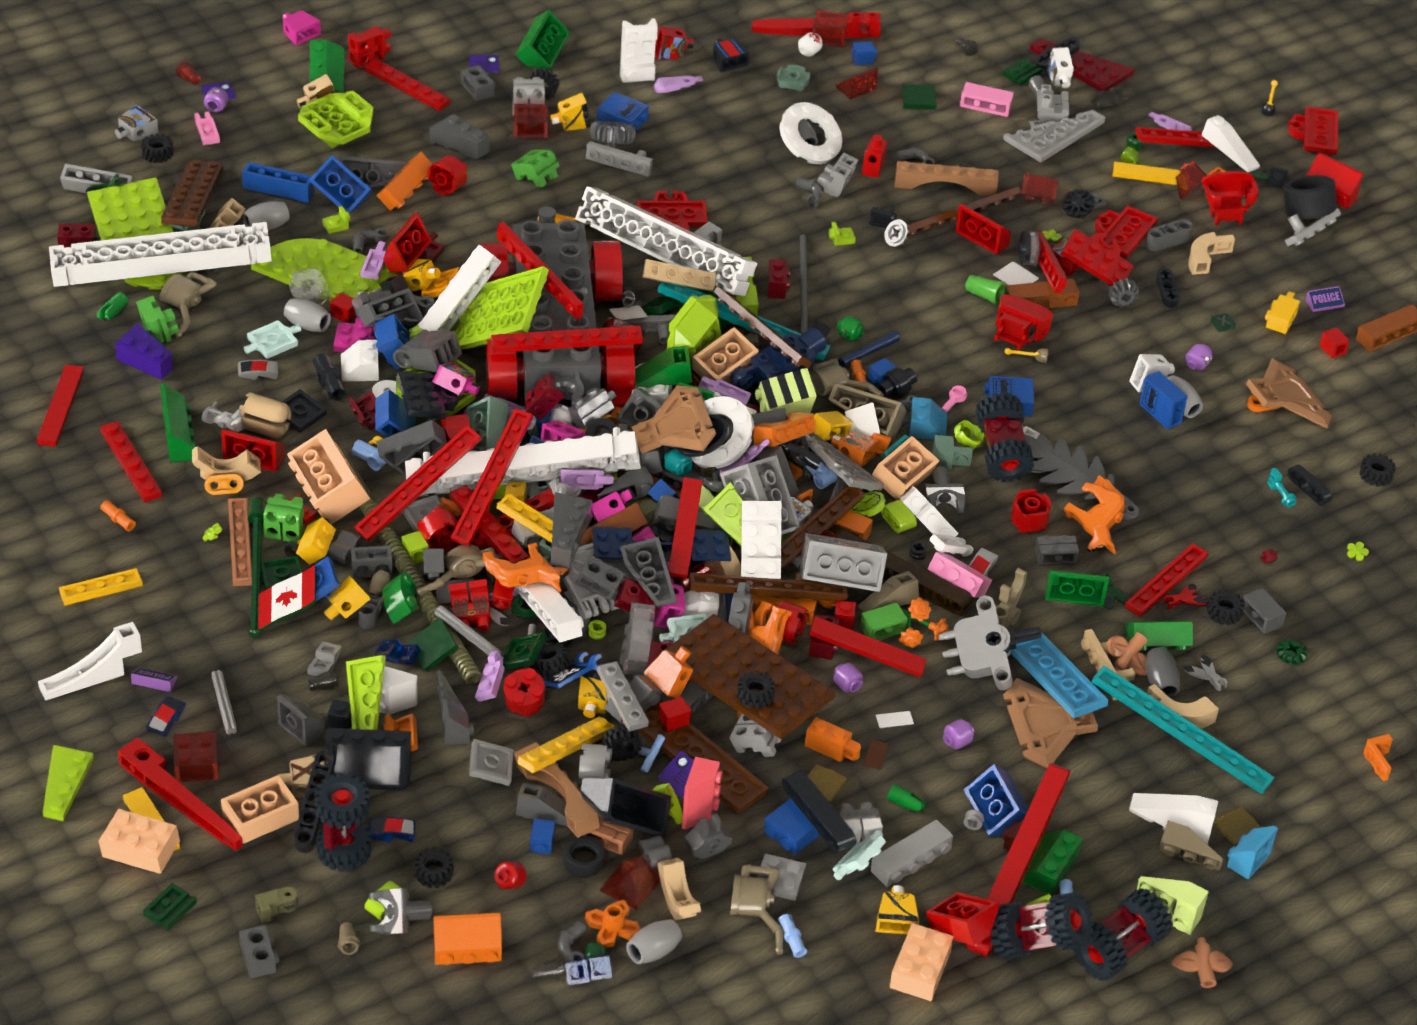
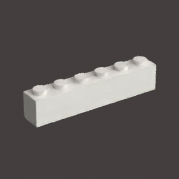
[418,245,501,332]
[516,582,584,642]

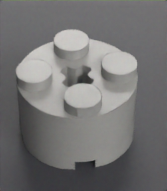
[579,743,612,785]

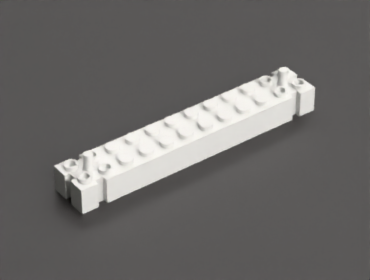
[575,186,757,296]
[49,222,272,287]
[405,427,641,497]

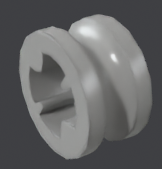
[964,810,984,830]

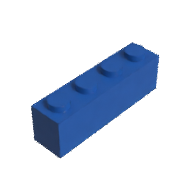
[242,162,315,203]

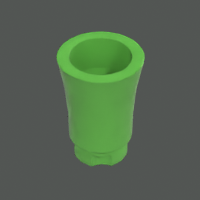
[965,275,1006,305]

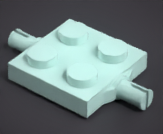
[244,320,301,359]
[659,613,707,643]
[832,829,886,880]

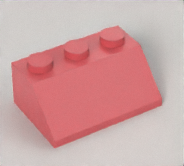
[682,757,723,830]

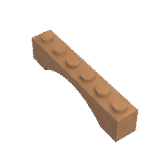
[894,161,998,196]
[514,742,600,838]

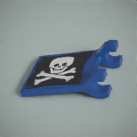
[543,651,603,688]

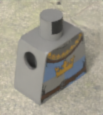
[115,105,158,142]

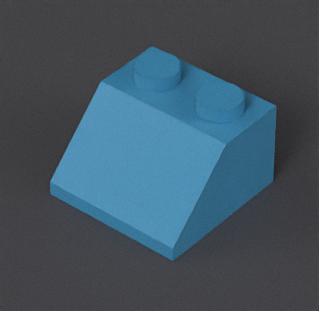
[909,397,947,441]
[1227,826,1278,880]

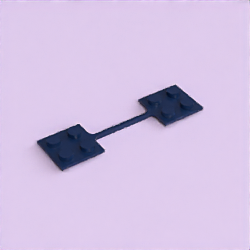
[592,527,731,561]

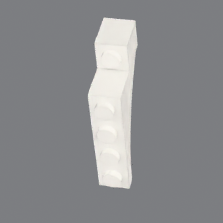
[38,622,142,701]

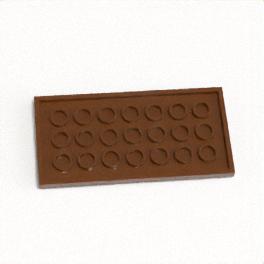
[659,614,836,739]

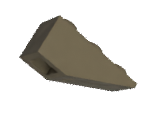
[858,571,919,613]
[1159,820,1223,871]

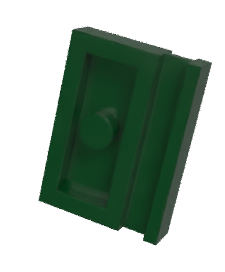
[1003,58,1042,86]
[143,883,197,931]

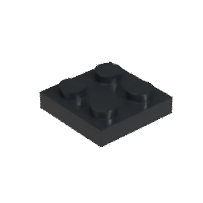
[282,389,327,433]

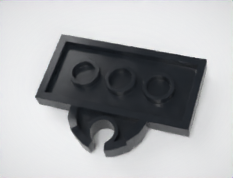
[397,371,459,419]

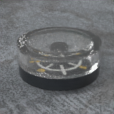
[1018,231,1039,266]

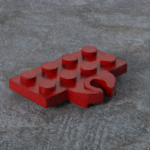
[1288,106,1338,155]
[636,190,708,228]
[1094,206,1158,259]
[1060,229,1134,286]

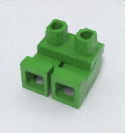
[511,150,560,187]
[136,296,179,344]
[264,493,305,542]

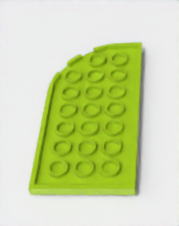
[87,177,187,290]
[251,238,399,302]
[450,266,549,349]

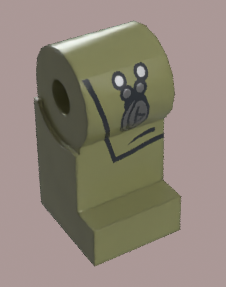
[255,887,297,924]

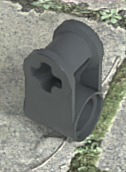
[358,592,385,629]

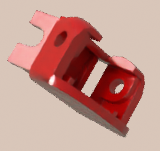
[1201,171,1259,226]
[994,294,1053,350]

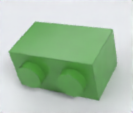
[860,602,908,640]

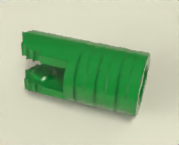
[97,292,129,320]
[887,784,927,812]

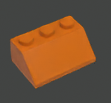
[434,913,502,965]

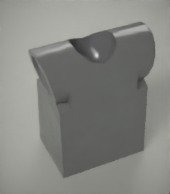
[393,329,462,372]

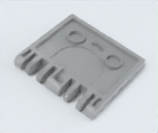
[555,543,637,620]

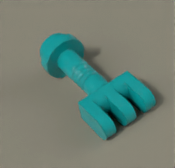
[1267,468,1297,507]

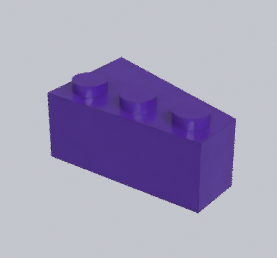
[115,323,173,380]

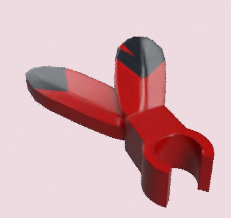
[1163,584,1209,609]

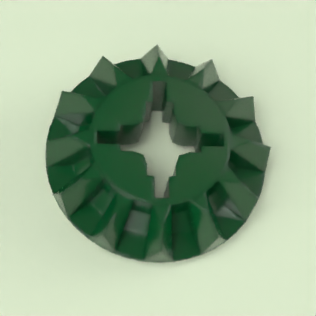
[511,595,537,620]
[1276,639,1309,665]

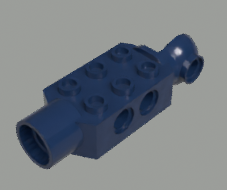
[730,328,827,391]

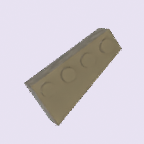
[829,383,907,443]

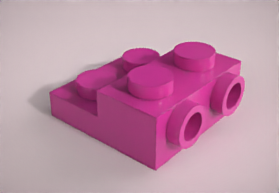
[333,318,376,352]

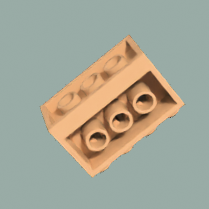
[287,429,370,524]

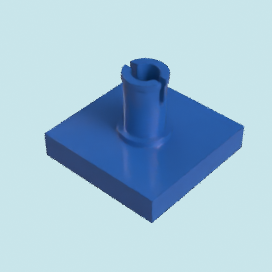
[315,556,340,601]

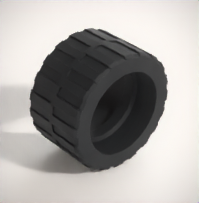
[1283,175,1337,219]

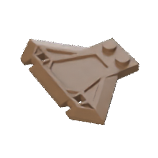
[1246,358,1332,428]
[631,385,716,454]
[1003,678,1098,769]

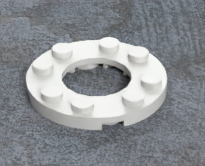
[780,102,842,164]
[691,396,754,469]

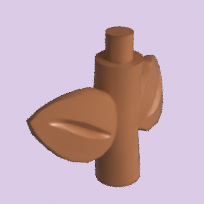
[1107,632,1148,676]
[1171,937,1233,988]

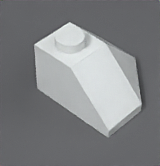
[682,591,719,618]

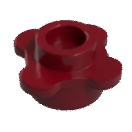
[1259,549,1279,564]

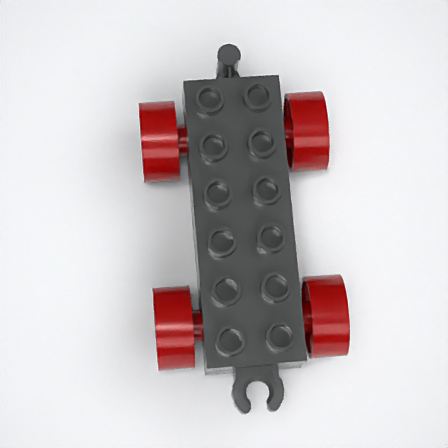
[479,206,635,409]

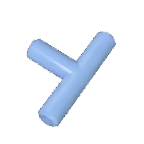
[638,734,665,773]

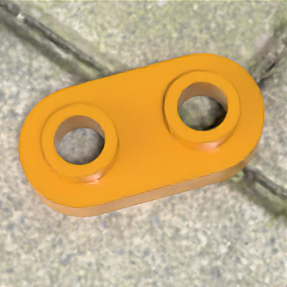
[204,474,243,495]

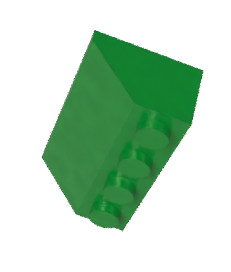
[516,10,570,70]
[160,383,195,462]

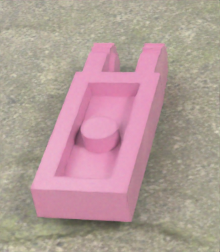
[194,111,220,145]

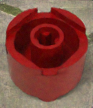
[427,155,467,196]
[1011,489,1051,533]
[417,507,459,552]
[776,601,808,646]
[504,668,546,717]

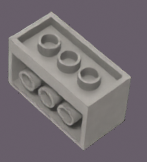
[720,455,800,535]
[798,533,887,592]

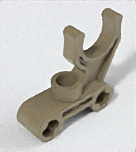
[993,568,1027,644]

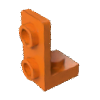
[1364,734,1393,781]

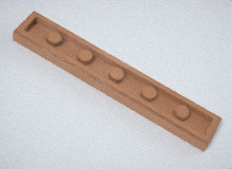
[228,498,252,587]

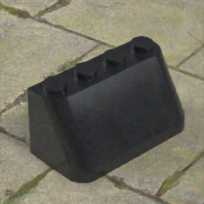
[325,728,412,790]
[581,778,671,836]

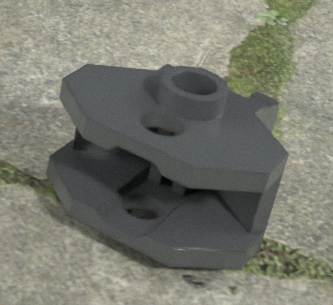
[684,813,732,859]

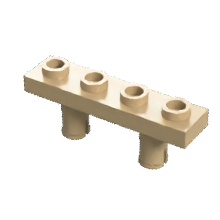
[642,259,716,292]
[1081,629,1135,700]

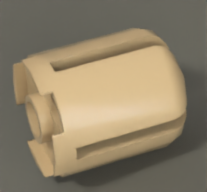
[239,392,291,439]

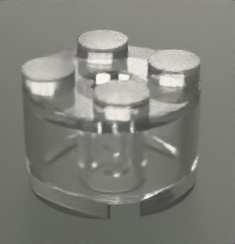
[290,269,330,306]

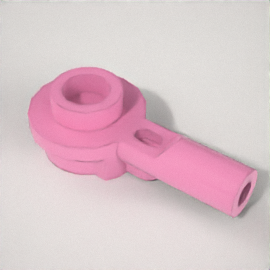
[941,386,967,413]

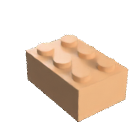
[692,327,759,383]
[872,436,940,500]
[221,775,299,844]
[99,809,180,874]
[890,923,954,1001]

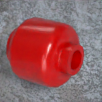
[495,861,527,889]

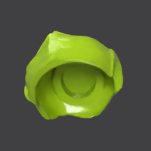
[954,420,985,450]

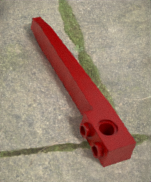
[752,12,881,38]
[118,737,243,851]

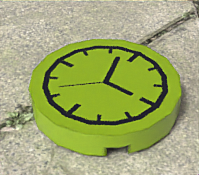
[850,491,886,517]

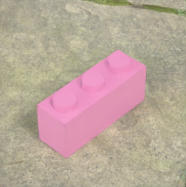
[960,82,1014,117]
[928,552,992,597]

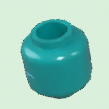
[664,449,693,476]

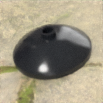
[675,414,729,457]

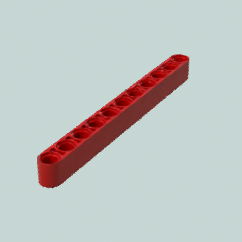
[967,763,1070,957]

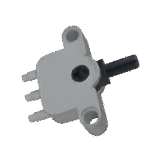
[939,596,1042,691]

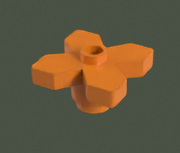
[585,900,641,948]

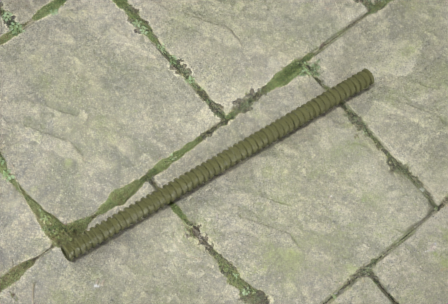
[339,446,482,685]

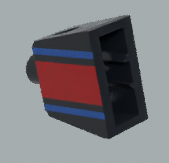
[713,38,749,72]

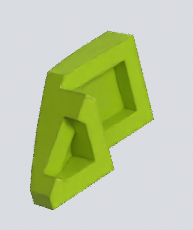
[653,783,683,824]

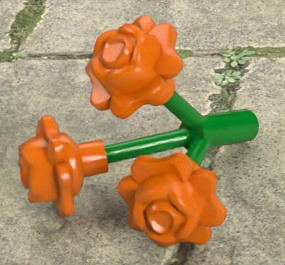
[899,597,950,648]

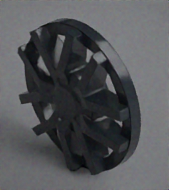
[1062,189,1094,218]

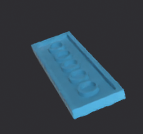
[1011,632,1108,718]

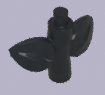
[777,436,822,470]

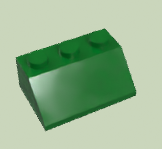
[309,40,344,93]
[1045,570,1109,607]
[1125,621,1193,650]
[1022,829,1083,896]

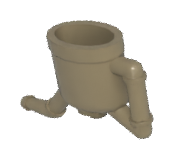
[159,271,217,338]
[809,359,884,397]
[416,545,499,595]
[730,864,784,955]

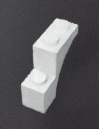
[900,486,959,536]

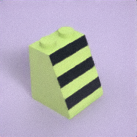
[755,368,817,415]

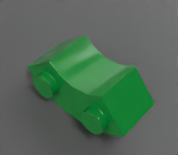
[383,571,419,624]

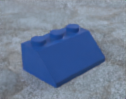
[309,155,372,214]
[964,764,1029,837]

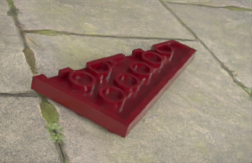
[1030,38,1135,94]

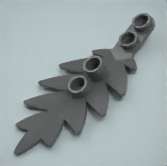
[1024,433,1139,521]

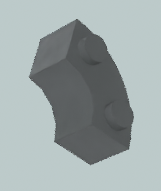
[604,675,663,723]

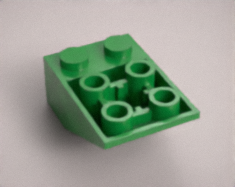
[635,346,692,388]

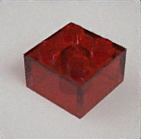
[173,731,218,782]

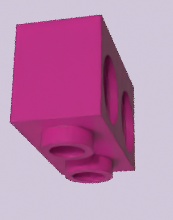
[541,420,586,442]

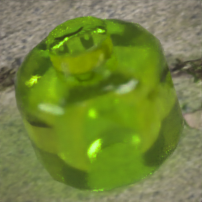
[1120,147,1139,164]

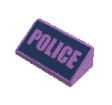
[1305,286,1345,312]
[131,667,178,692]

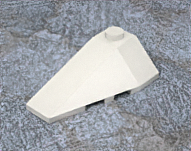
[1202,115,1260,173]
[1129,793,1218,844]

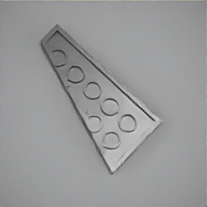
[1003,110,1105,163]
[804,433,884,492]

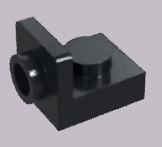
[869,206,897,228]

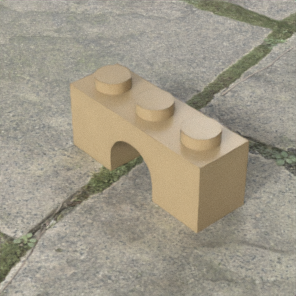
[209,198,245,228]

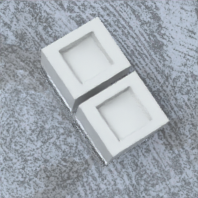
[840,802,883,843]

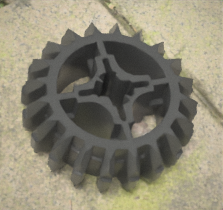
[590,121,636,144]

